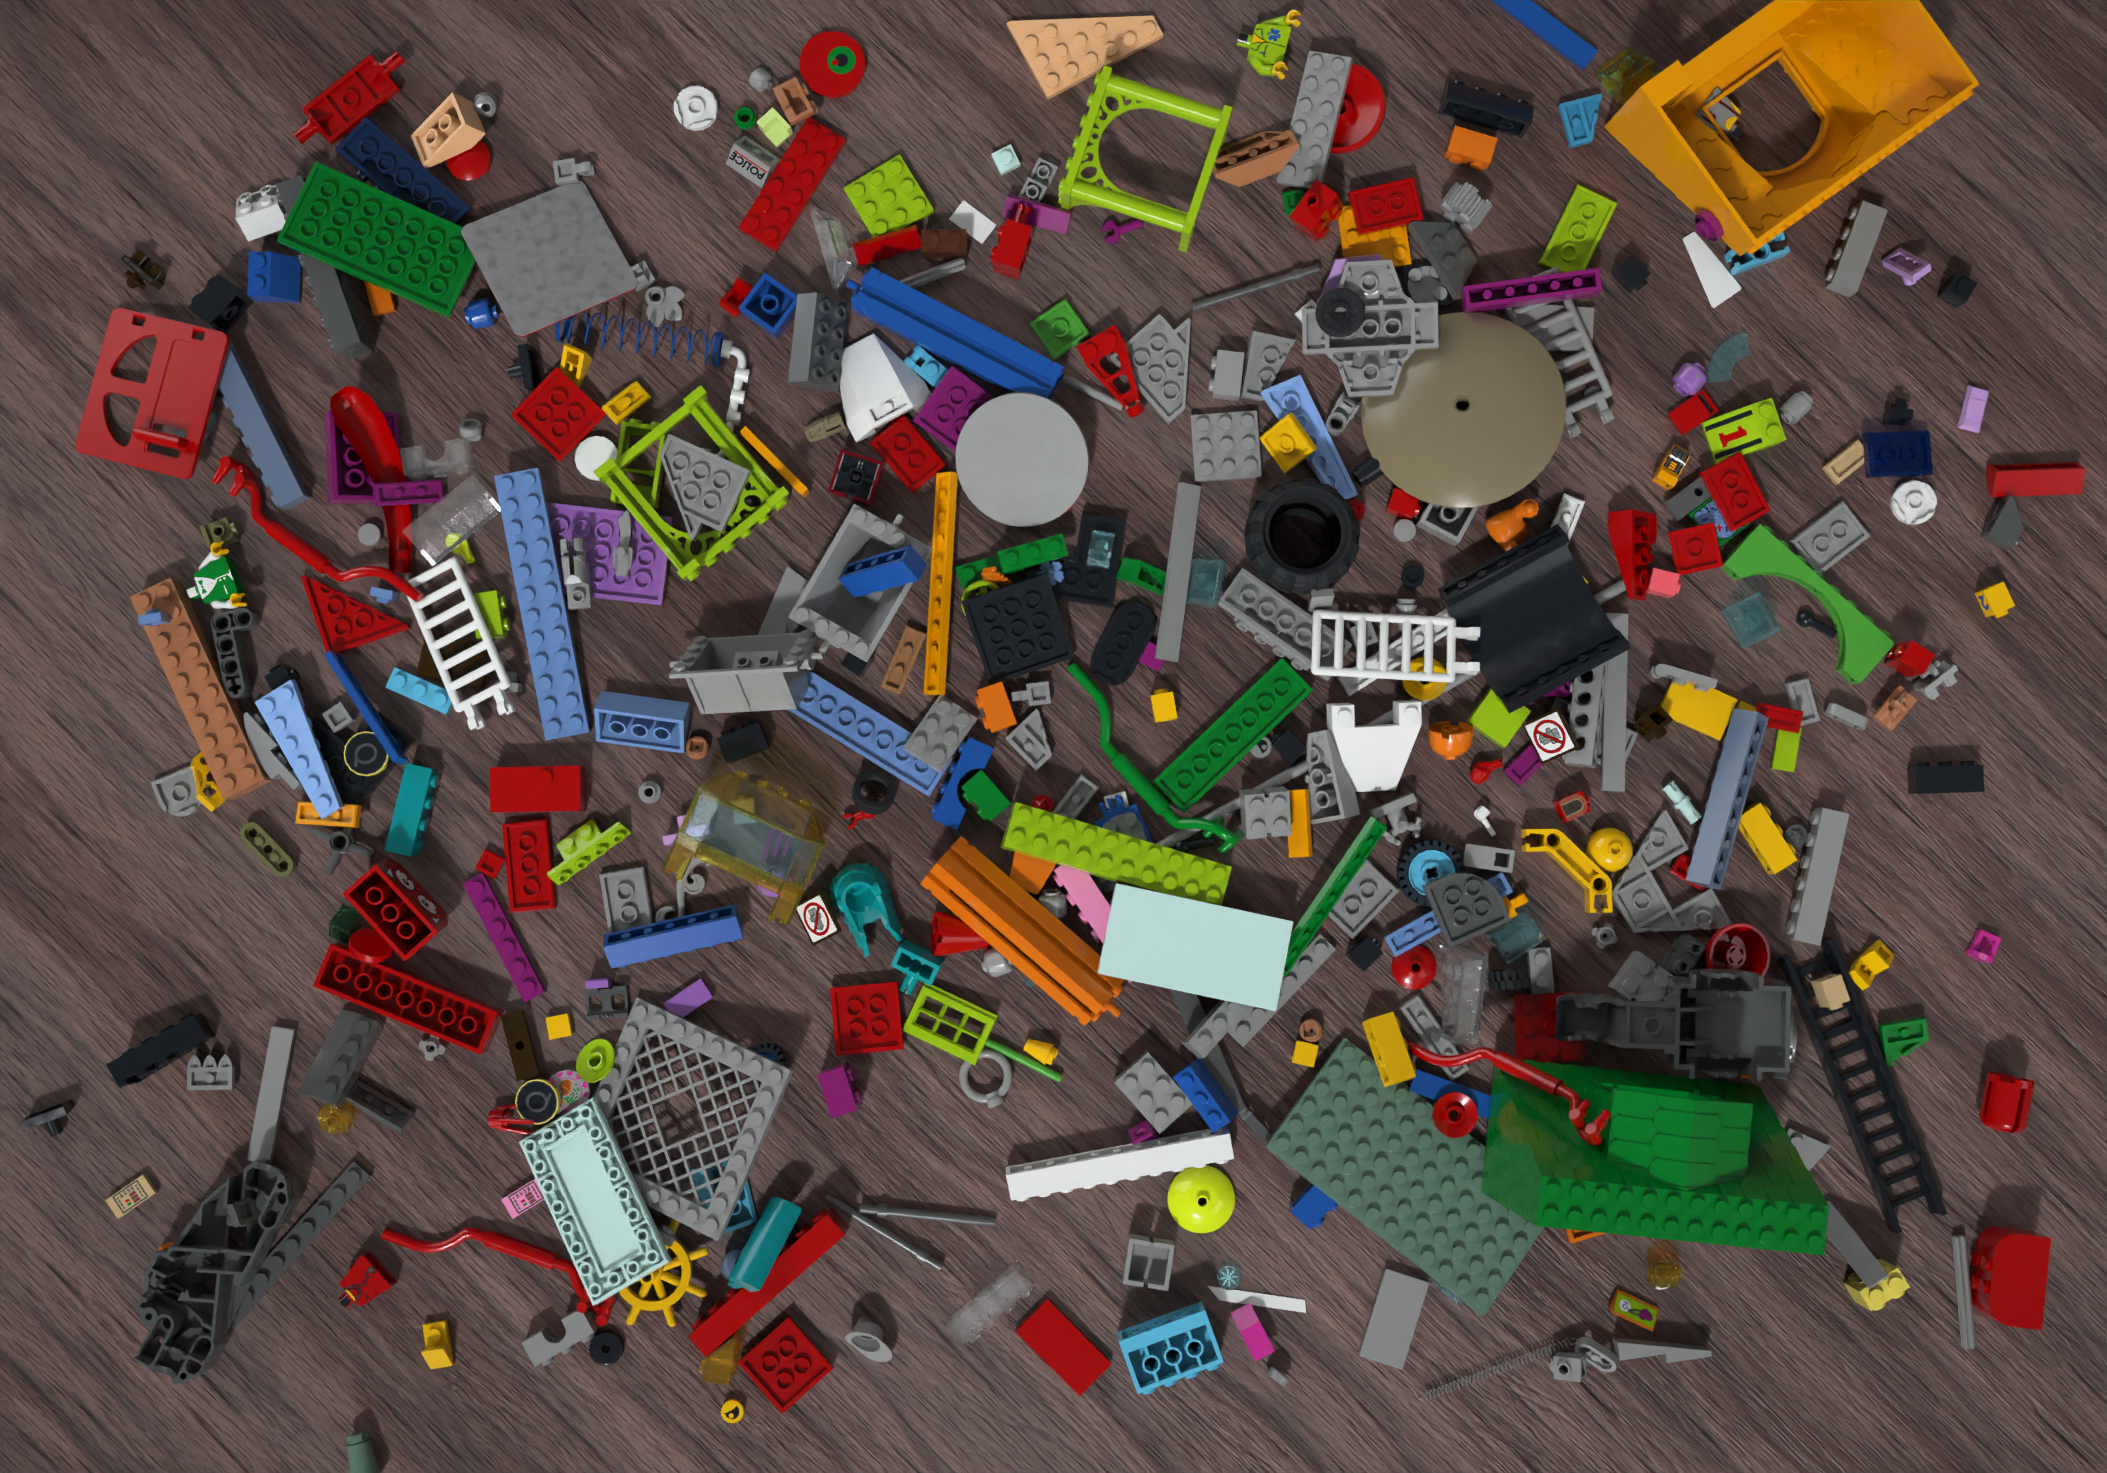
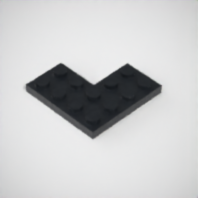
[1026,513,1126,608]
[311,712,416,806]

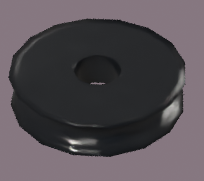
[589,1330,624,1366]

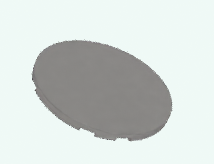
[955,392,1089,527]

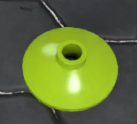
[576,1039,615,1083]

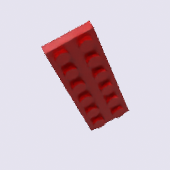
[738,117,846,253]

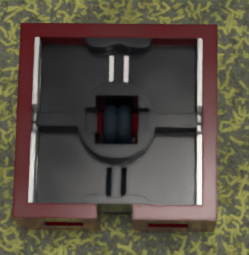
[828,449,885,507]

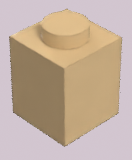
[1811,974,1850,1010]

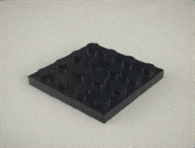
[961,572,1074,685]

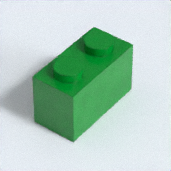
[961,770,1011,821]

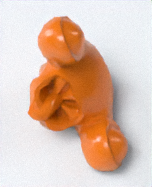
[1484,499,1539,552]

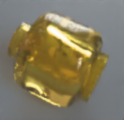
[1646,1258,1682,1290]

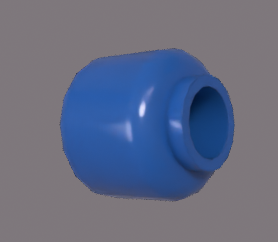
[464,298,499,329]

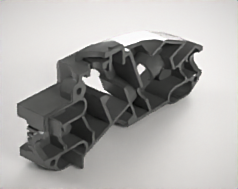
[133,1159,301,1384]

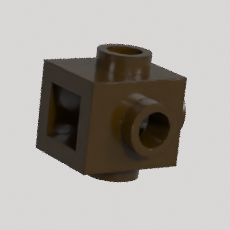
[1633,703,1673,743]

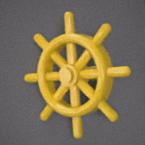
[619,1218,709,1327]

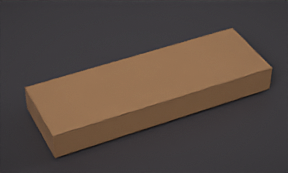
[880,625,927,695]

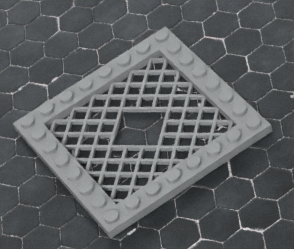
[594,997,794,1241]

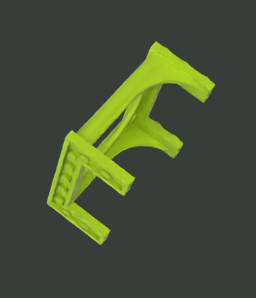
[1058,65,1233,253]
[593,385,789,581]

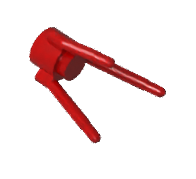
[488,1103,535,1135]

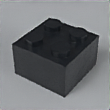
[188,274,254,333]

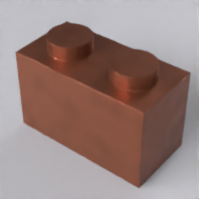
[922,229,967,259]

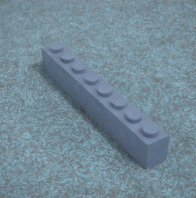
[218,341,311,510]
[1686,709,1769,890]

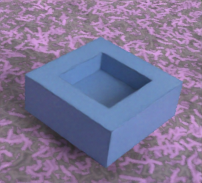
[369,586,400,604]
[138,609,170,627]

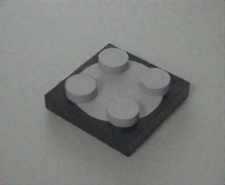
[1401,263,1453,307]

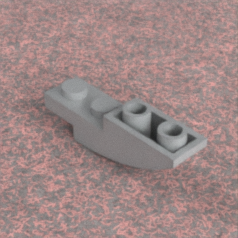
[243,712,303,790]

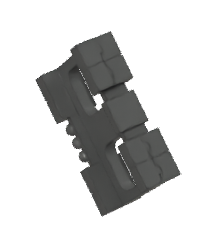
[584,985,630,1020]

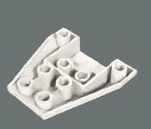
[839,333,931,443]

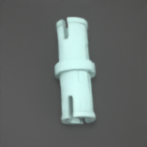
[1662,780,1702,825]

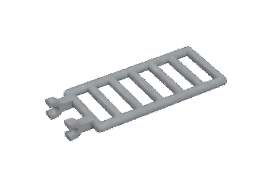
[1503,267,1615,439]

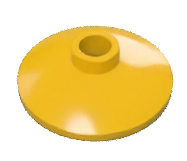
[1402,657,1447,701]

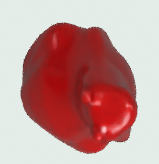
[1470,758,1503,785]

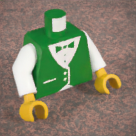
[186,541,247,611]

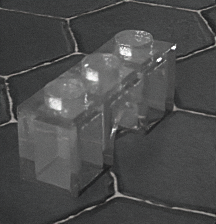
[400,438,476,481]

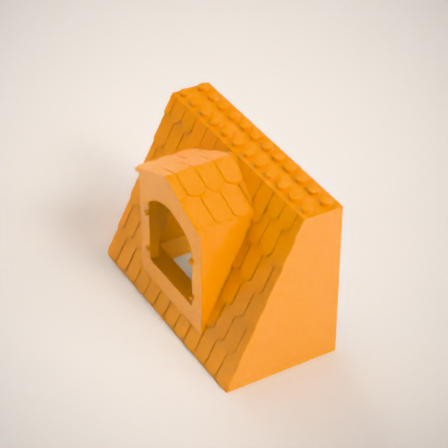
[1604,0,1979,256]

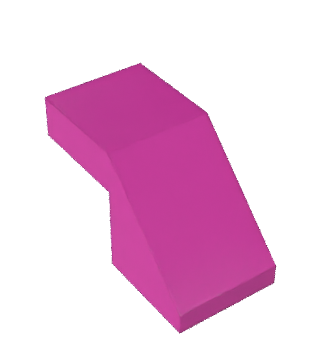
[1230,1303,1275,1362]

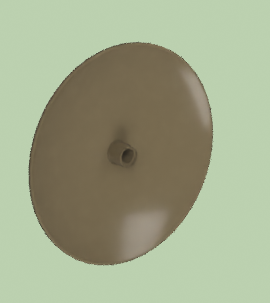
[1361,312,1566,508]

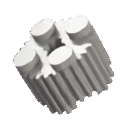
[1439,182,1492,233]

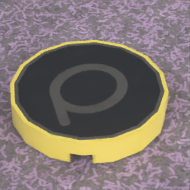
[344,731,390,776]
[515,1078,561,1125]

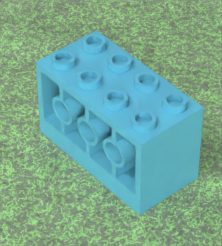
[1117,1301,1224,1395]

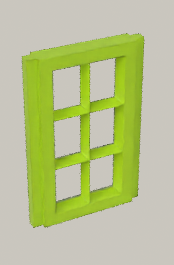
[902,983,998,1065]

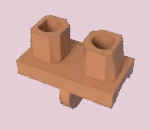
[1872,686,1917,731]

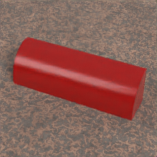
[1986,462,2086,497]

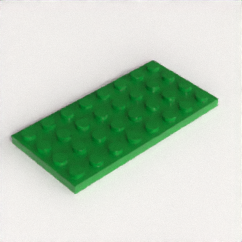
[277,161,476,318]

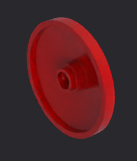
[1330,64,1386,154]

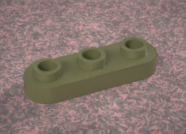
[240,822,296,877]

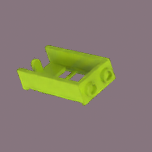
[610,419,670,509]

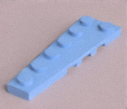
[1261,375,1358,500]
[255,680,344,819]

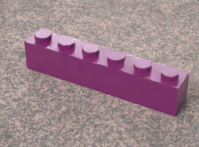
[1460,268,1602,313]

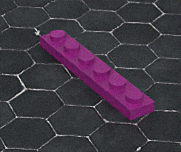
[463,873,546,1003]

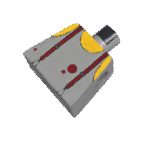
[1695,87,1745,141]

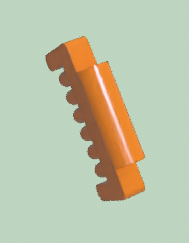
[981,567,1015,587]

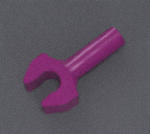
[1101,219,1143,245]

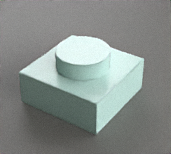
[991,144,1021,176]

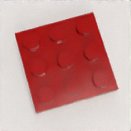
[510,367,607,462]
[830,981,904,1056]
[1513,992,1586,1062]
[737,1315,834,1414]

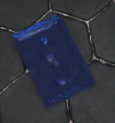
[1862,430,1933,478]

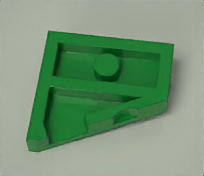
[1878,1017,1929,1068]

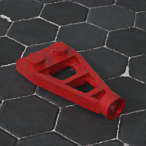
[1077,325,1146,419]

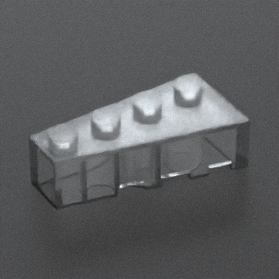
[1440,944,1488,1045]

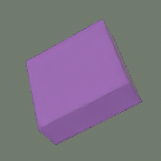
[585,977,613,989]

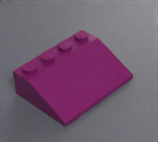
[324,410,400,504]

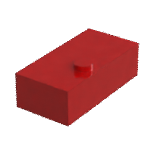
[490,766,586,813]

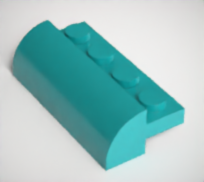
[727,1197,802,1292]

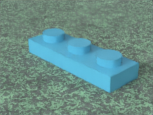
[385,667,453,715]

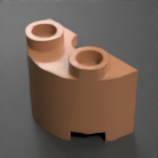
[772,77,818,126]

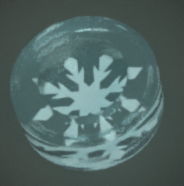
[1217,1266,1240,1290]

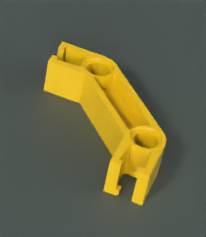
[1521,829,1613,913]

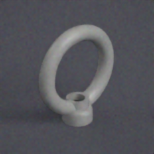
[959,1049,1013,1109]

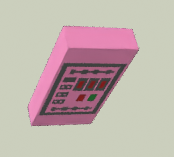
[501,1179,544,1219]

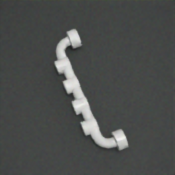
[702,340,750,459]

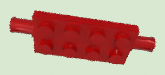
[292,51,406,145]

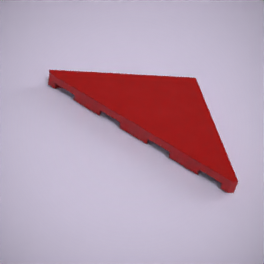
[301,575,411,654]

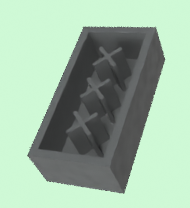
[788,292,847,392]

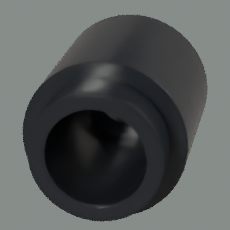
[1351,456,1384,487]

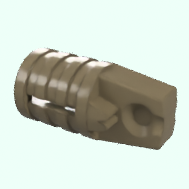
[804,411,846,442]

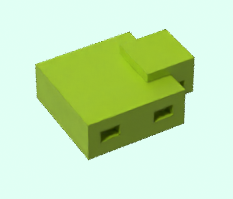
[1465,688,1531,748]

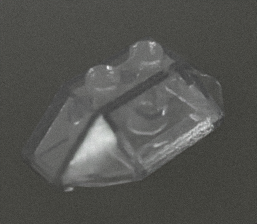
[809,205,857,296]

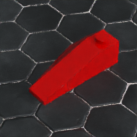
[1607,509,1657,601]

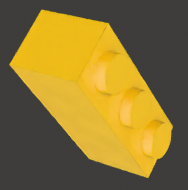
[1738,803,1797,874]
[1362,1012,1416,1088]

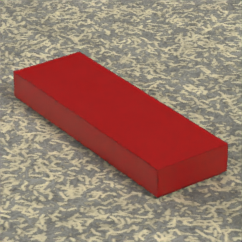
[852,225,922,266]

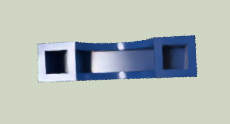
[931,737,994,830]

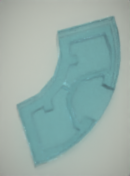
[1707,333,1750,384]

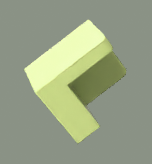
[757,107,793,147]

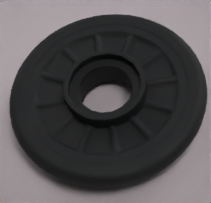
[1315,288,1365,337]

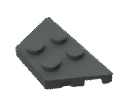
[1407,221,1478,298]

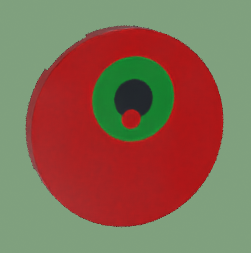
[799,31,866,99]

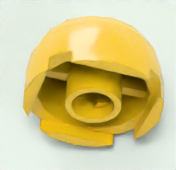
[1586,827,1633,872]

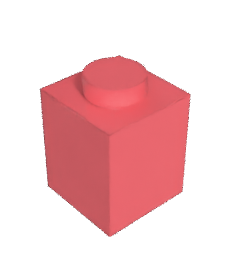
[1647,568,1681,598]

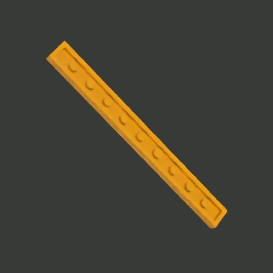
[923,472,958,695]

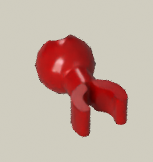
[842,811,876,829]

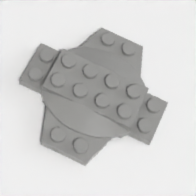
[1302,260,1439,398]

